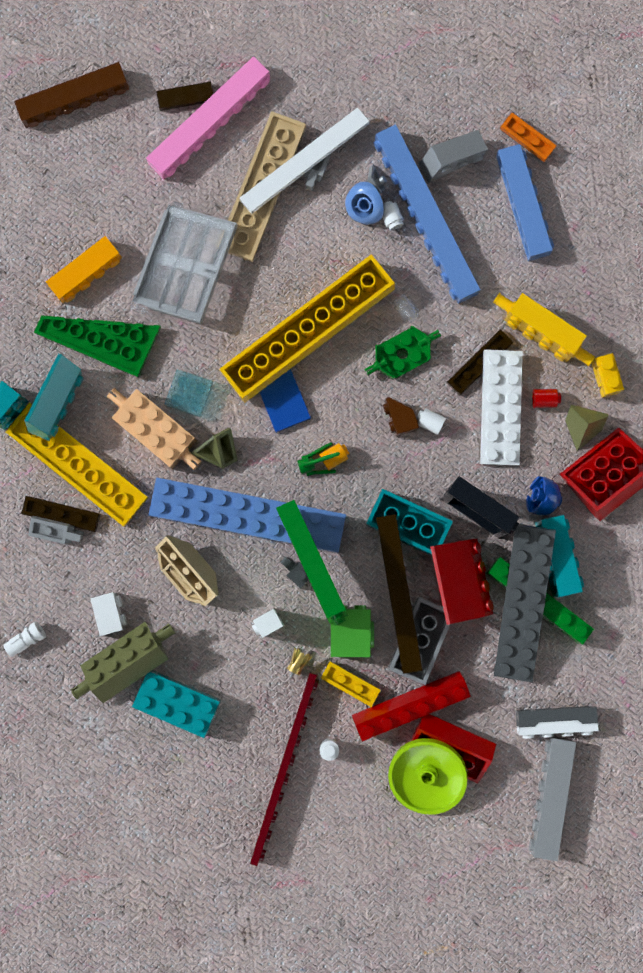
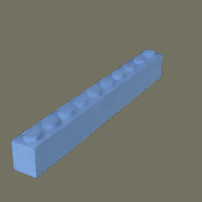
[374,124,480,304]

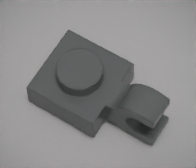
[280,557,309,589]

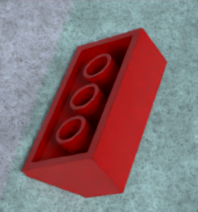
[411,714,497,784]

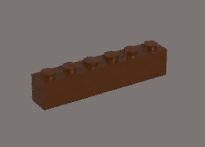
[14,62,129,128]

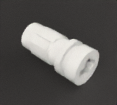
[4,621,46,657]

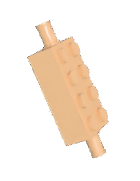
[107,388,202,470]

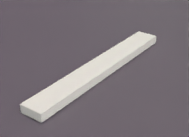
[239,107,369,214]

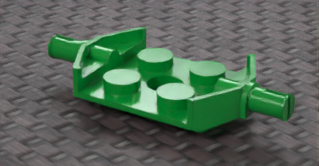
[364,326,441,380]

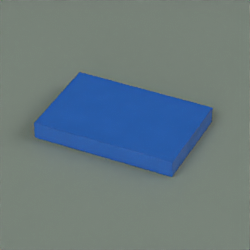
[259,369,311,433]

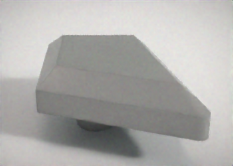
[367,165,387,194]

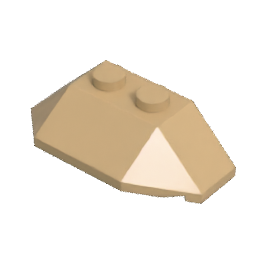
[155,535,219,606]

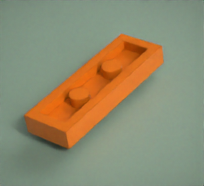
[500,112,557,162]

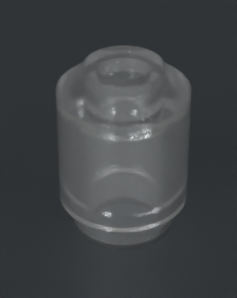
[393,294,420,323]

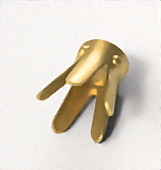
[287,648,312,677]

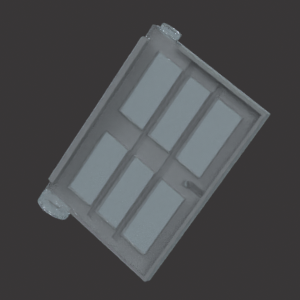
[130,201,238,325]

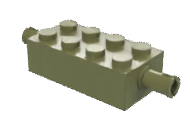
[70,622,176,703]

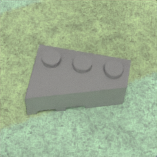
[419,130,488,183]

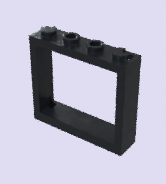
[441,476,519,538]

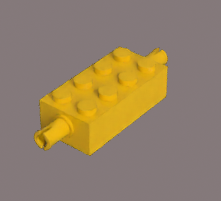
[493,293,595,366]

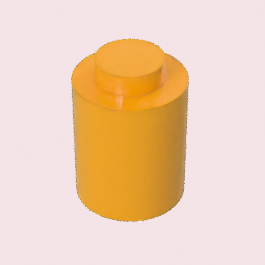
[319,443,350,471]

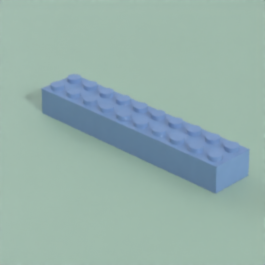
[149,477,346,553]

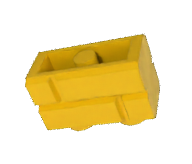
[591,353,624,398]

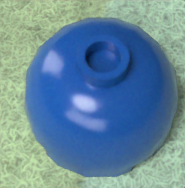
[526,476,562,515]

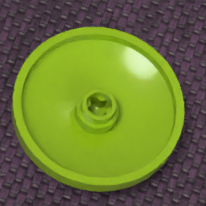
[388,738,468,815]

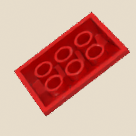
[560,428,643,521]
[430,538,494,625]

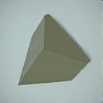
[565,405,608,451]
[191,428,238,469]

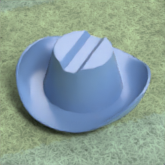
[345,182,384,225]

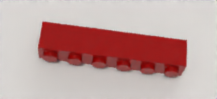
[352,671,471,742]

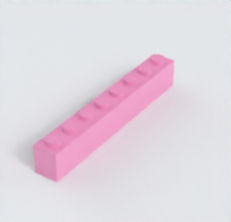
[146,56,270,180]

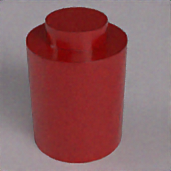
[532,389,561,408]

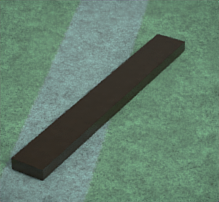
[376,514,423,674]

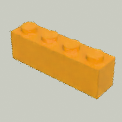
[46,236,122,303]

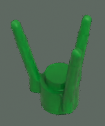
[297,442,340,477]

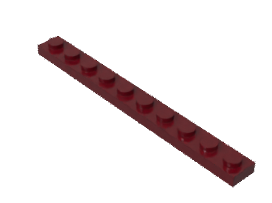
[250,672,319,866]

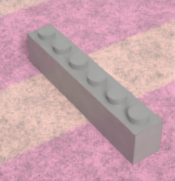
[529,737,576,862]

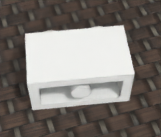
[90,592,127,636]
[252,609,285,638]

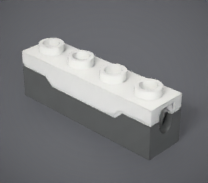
[515,706,599,739]

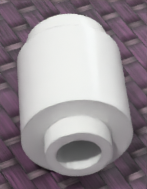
[382,201,404,231]

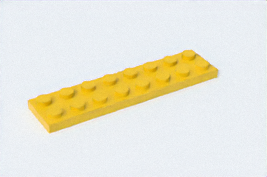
[6,403,149,527]

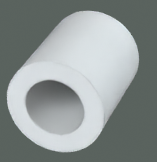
[416,408,446,435]
[319,738,339,761]

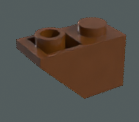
[383,397,419,437]

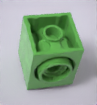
[331,605,374,657]

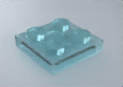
[164,369,213,418]

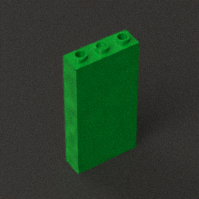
[276,500,348,625]

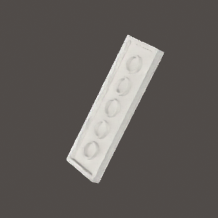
[480,350,523,466]

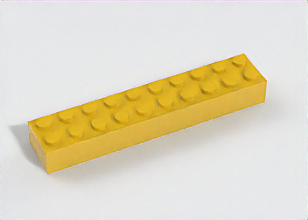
[219,254,395,403]

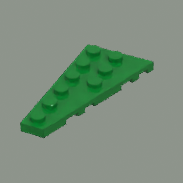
[34,315,161,378]

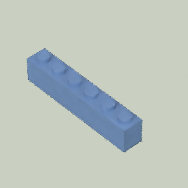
[496,144,554,261]

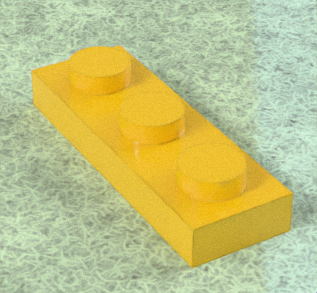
[321,661,381,707]

